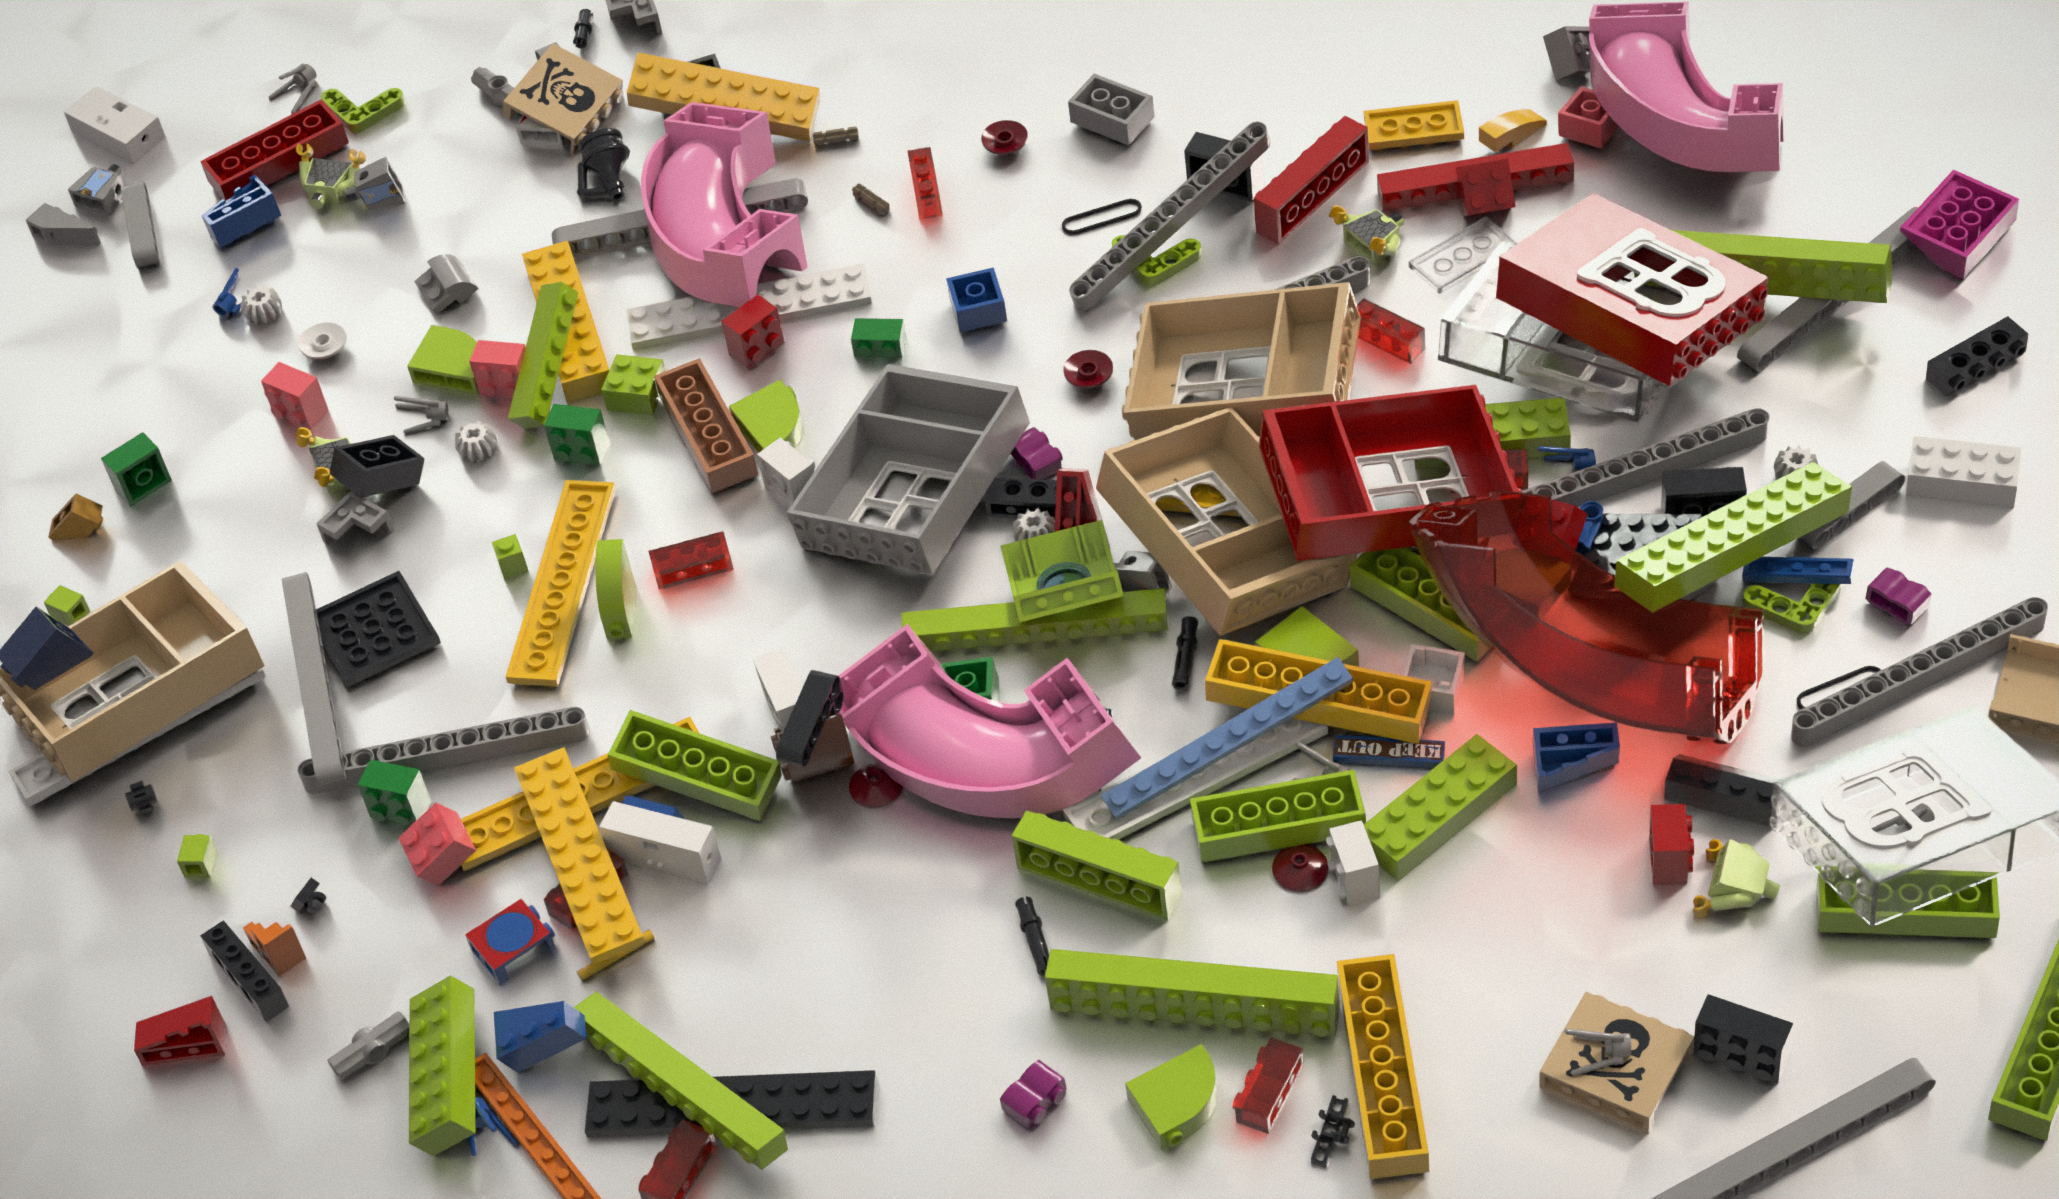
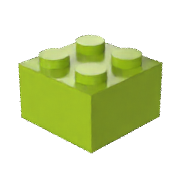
[601,354,666,415]

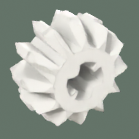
[240,285,282,325]
[455,420,497,463]
[1773,445,1818,480]
[1013,508,1055,542]

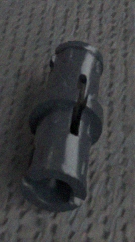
[573,9,593,48]

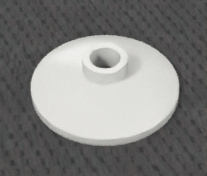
[298,322,347,359]

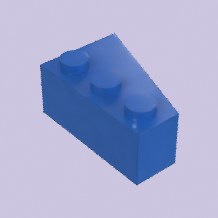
[202,175,282,247]
[1532,722,1620,793]
[494,1001,586,1073]

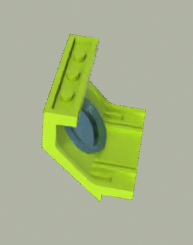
[1000,520,1124,622]

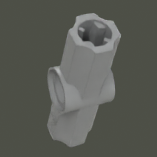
[471,66,521,114]
[327,1011,409,1080]

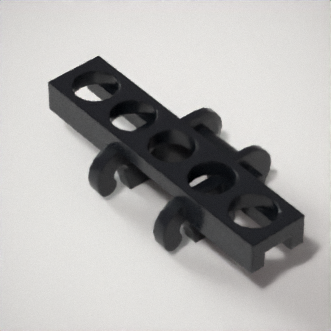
[1311,1095,1355,1167]

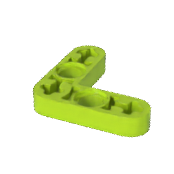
[321,88,405,133]
[1112,235,1202,285]
[1743,584,1842,633]

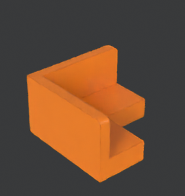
[243,922,306,977]

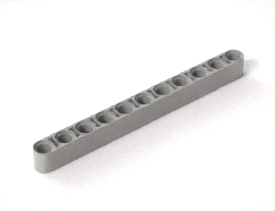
[1069,121,1271,311]
[551,178,808,257]
[1737,206,1918,372]
[1515,408,1770,527]
[281,572,346,787]
[1791,597,2048,746]
[297,707,590,794]
[1651,1058,1936,1199]

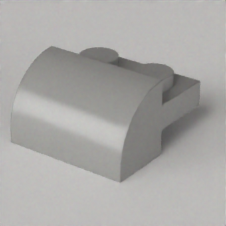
[414,254,479,314]

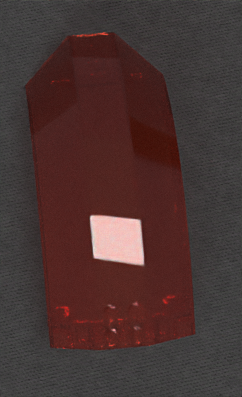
[1409,491,1764,744]

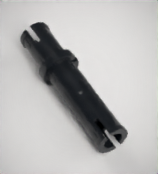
[1171,616,1199,690]
[1015,896,1050,976]

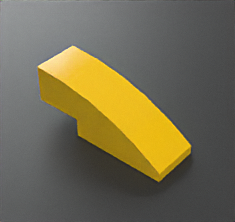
[1479,109,1547,153]

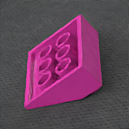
[1900,169,2020,279]

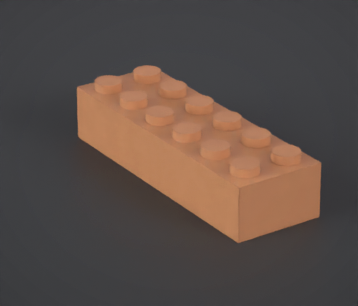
[654,358,758,493]

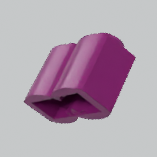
[1010,427,1063,480]
[1865,567,1932,625]
[1000,1060,1067,1129]

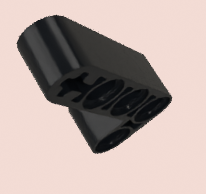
[776,670,844,767]

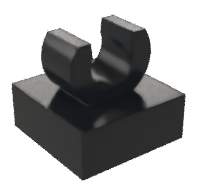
[290,877,327,914]

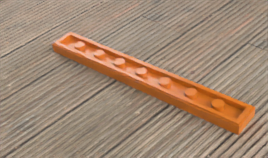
[475,1052,601,1199]

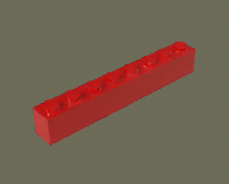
[1377,143,1574,211]

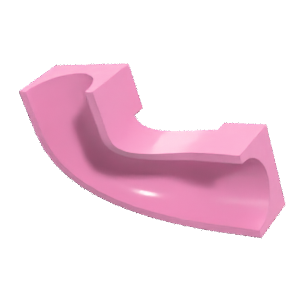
[1589,1,1784,172]
[641,102,808,307]
[838,624,1141,818]

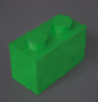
[851,318,906,357]

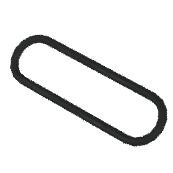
[1062,198,1142,234]
[1797,665,1881,709]

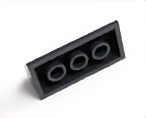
[1664,754,1789,828]

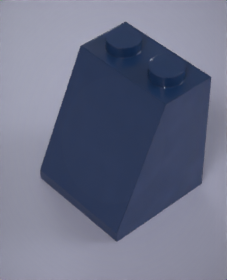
[0,606,94,690]

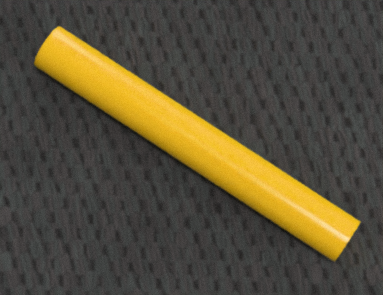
[576,929,655,981]

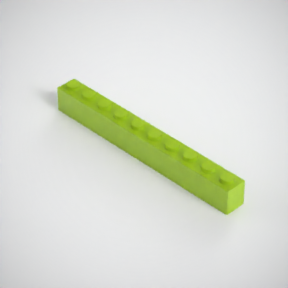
[901,588,1168,651]
[573,991,788,1170]

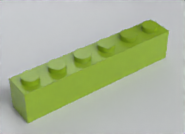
[508,282,579,429]

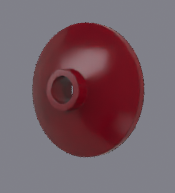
[981,120,1028,155]
[1063,350,1113,388]
[849,763,903,808]
[1272,844,1328,892]

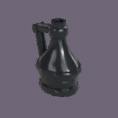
[577,128,630,201]

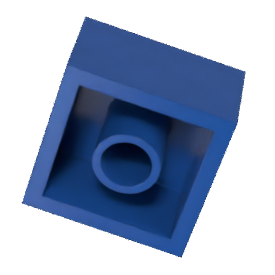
[946,267,1007,332]

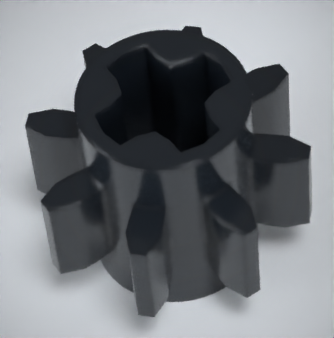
[125,781,158,815]

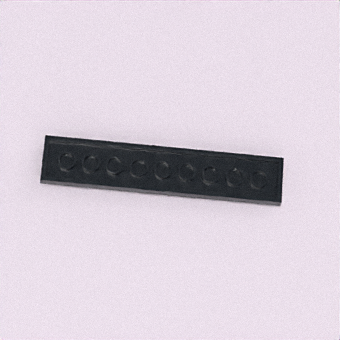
[584,1070,877,1137]

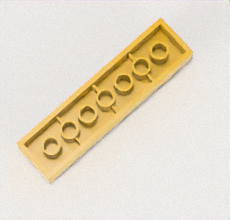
[626,52,820,142]
[522,241,609,404]
[1205,639,1432,744]
[1337,954,1429,1179]

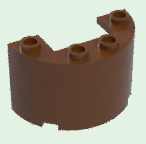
[770,713,855,784]

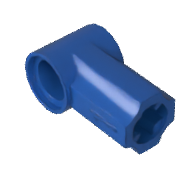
[1574,501,1604,556]

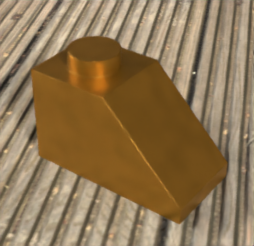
[48,493,103,540]

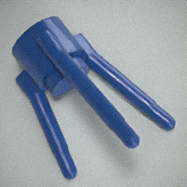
[212,268,241,317]
[1537,446,1596,470]
[468,1097,519,1156]

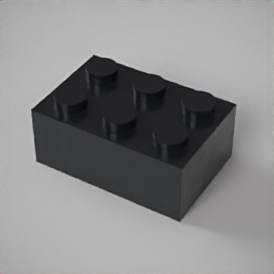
[1184,132,1265,202]
[329,435,425,498]
[1661,467,1747,517]
[1693,994,1794,1083]

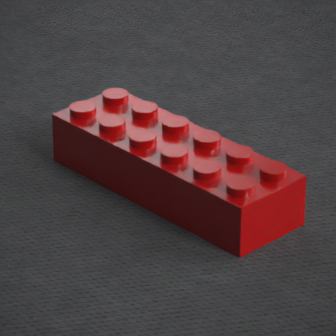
[200,99,349,201]
[1253,116,1369,245]

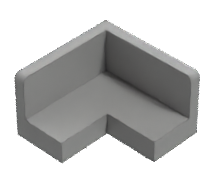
[606,0,662,34]
[1543,26,1590,80]
[316,491,394,544]

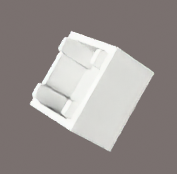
[757,437,815,508]
[1403,644,1465,715]
[1326,820,1380,906]

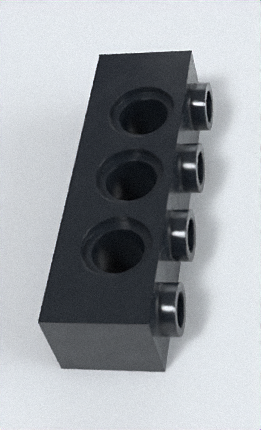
[1925,316,2029,396]
[984,477,1057,520]
[200,920,289,1022]

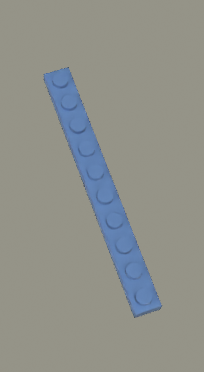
[1101,657,1353,821]

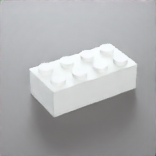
[1906,436,2022,508]

